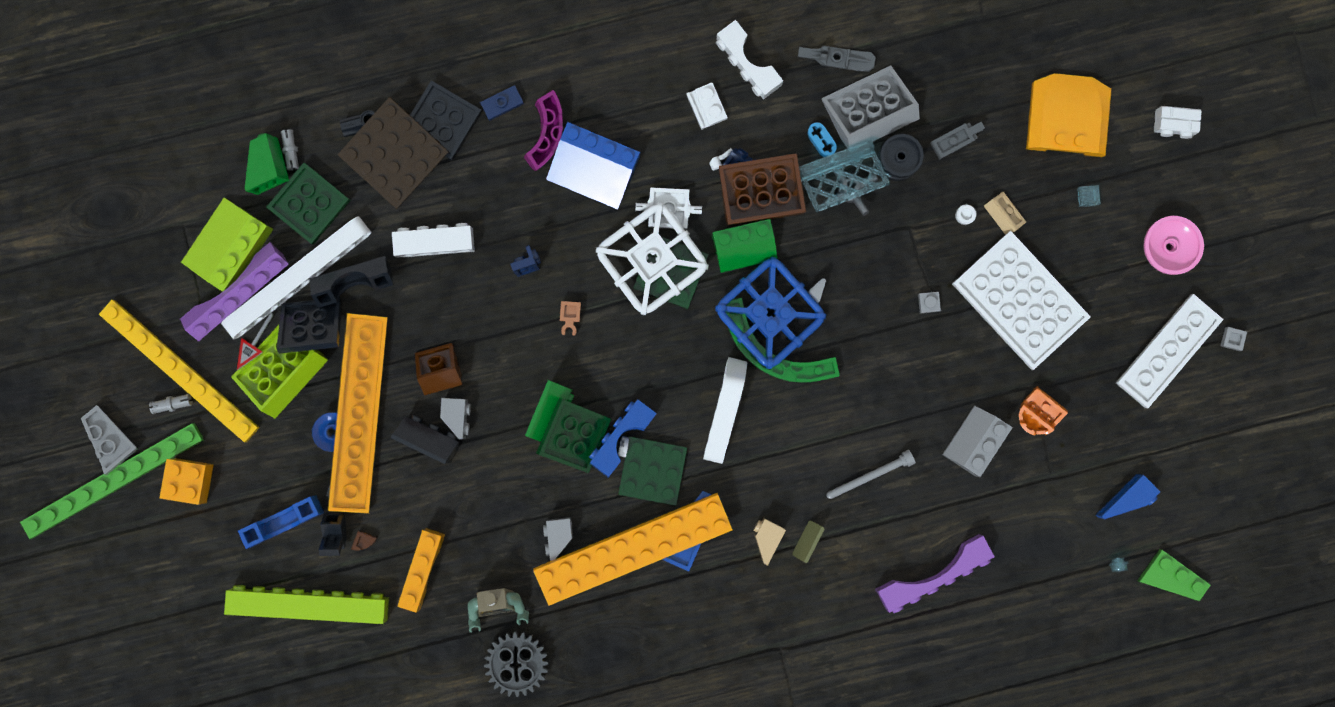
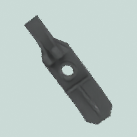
[798,46,876,72]

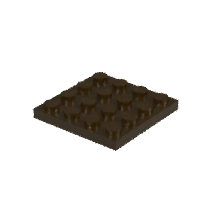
[338,97,449,209]

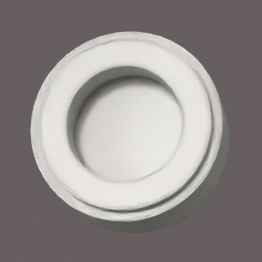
[955,205,976,225]

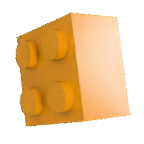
[160,458,214,505]

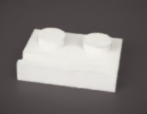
[686,83,728,130]

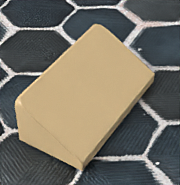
[984,192,1026,235]

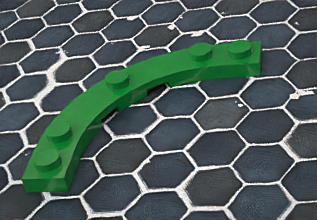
[726,298,840,382]

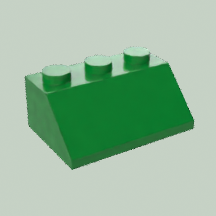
[712,219,777,273]
[525,380,574,442]

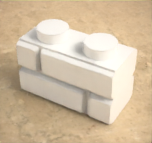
[1154,106,1201,139]

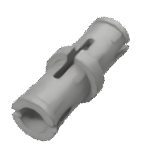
[281,129,299,171]
[149,394,193,414]

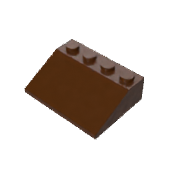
[719,153,806,226]

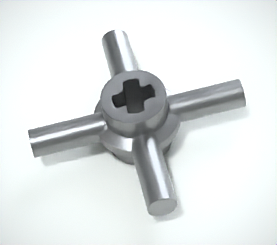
[823,165,878,216]

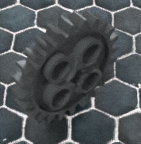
[484,631,549,697]

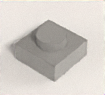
[918,292,941,313]
[1221,327,1247,351]

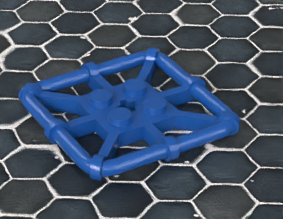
[715,257,826,369]

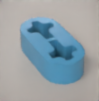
[807,123,837,157]

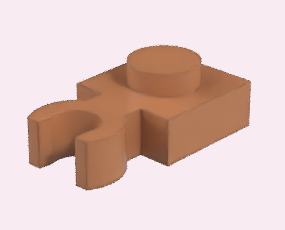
[560,301,581,336]

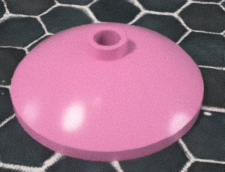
[1144,216,1204,275]

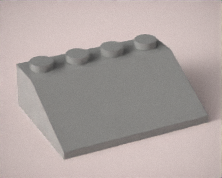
[822,66,920,152]

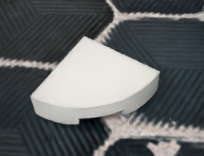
[618,436,629,457]

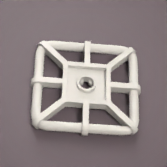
[596,202,708,315]

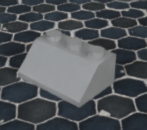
[942,406,1013,477]

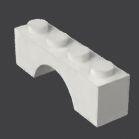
[716,20,783,100]

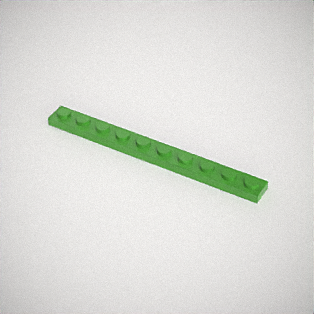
[20,423,204,539]

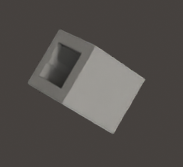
[440,398,471,439]
[543,517,573,561]

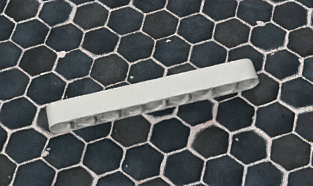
[221,217,371,339]

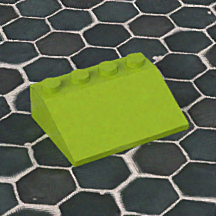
[181,198,273,292]
[231,325,328,418]

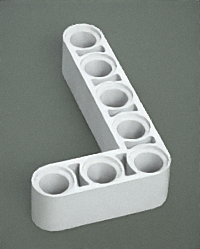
[703,357,747,464]

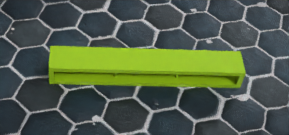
[224,585,389,624]

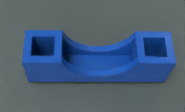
[589,399,657,478]
[238,495,324,549]

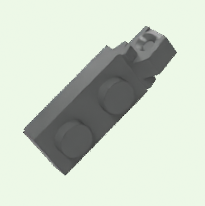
[930,122,985,160]

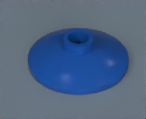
[312,412,337,452]

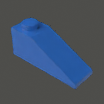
[1096,474,1160,519]

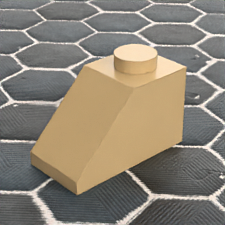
[754,518,786,565]

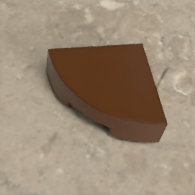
[351,530,378,551]

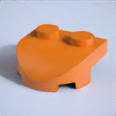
[1019,386,1068,435]

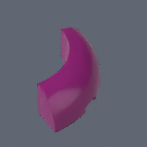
[524,90,563,171]

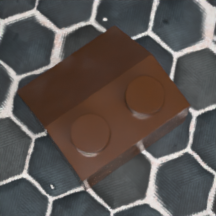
[415,343,462,395]

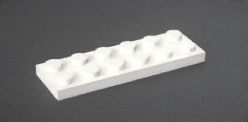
[1116,294,1223,408]

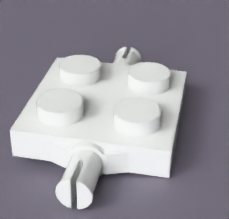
[636,188,702,229]

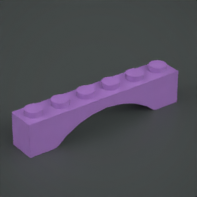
[180,242,288,341]
[875,534,994,613]

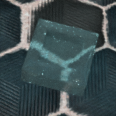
[1078,185,1101,207]

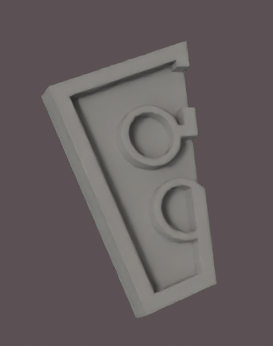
[81,405,138,476]

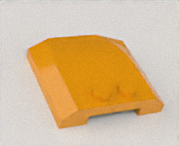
[1026,73,1111,157]

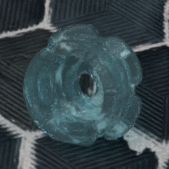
[1109,558,1129,572]

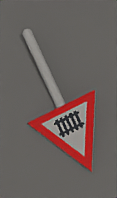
[237,313,273,370]

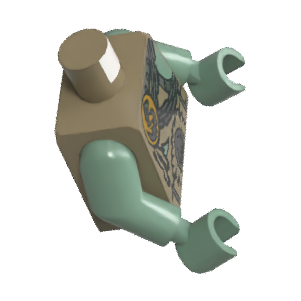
[468,588,529,632]

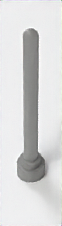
[826,449,916,499]

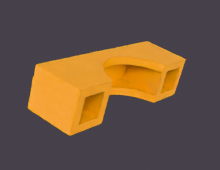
[397,528,445,613]

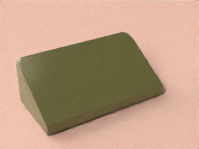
[792,521,825,563]

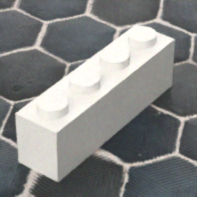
[392,223,475,258]

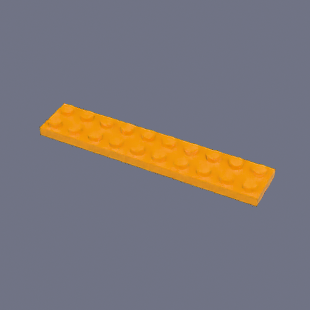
[328,313,387,513]
[533,493,732,606]

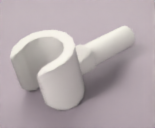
[710,148,733,171]

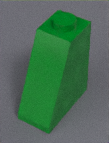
[245,133,289,195]

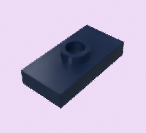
[480,85,524,121]

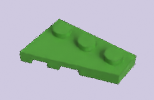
[1137,549,1211,601]

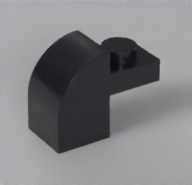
[319,512,346,556]

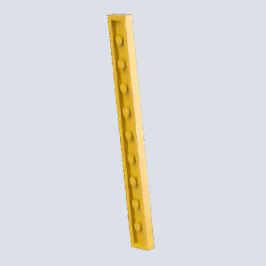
[99,300,260,443]

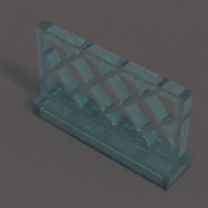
[799,140,890,212]

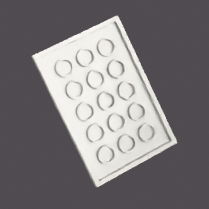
[952,231,1090,370]

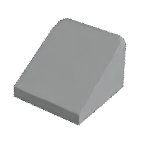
[808,278,826,303]

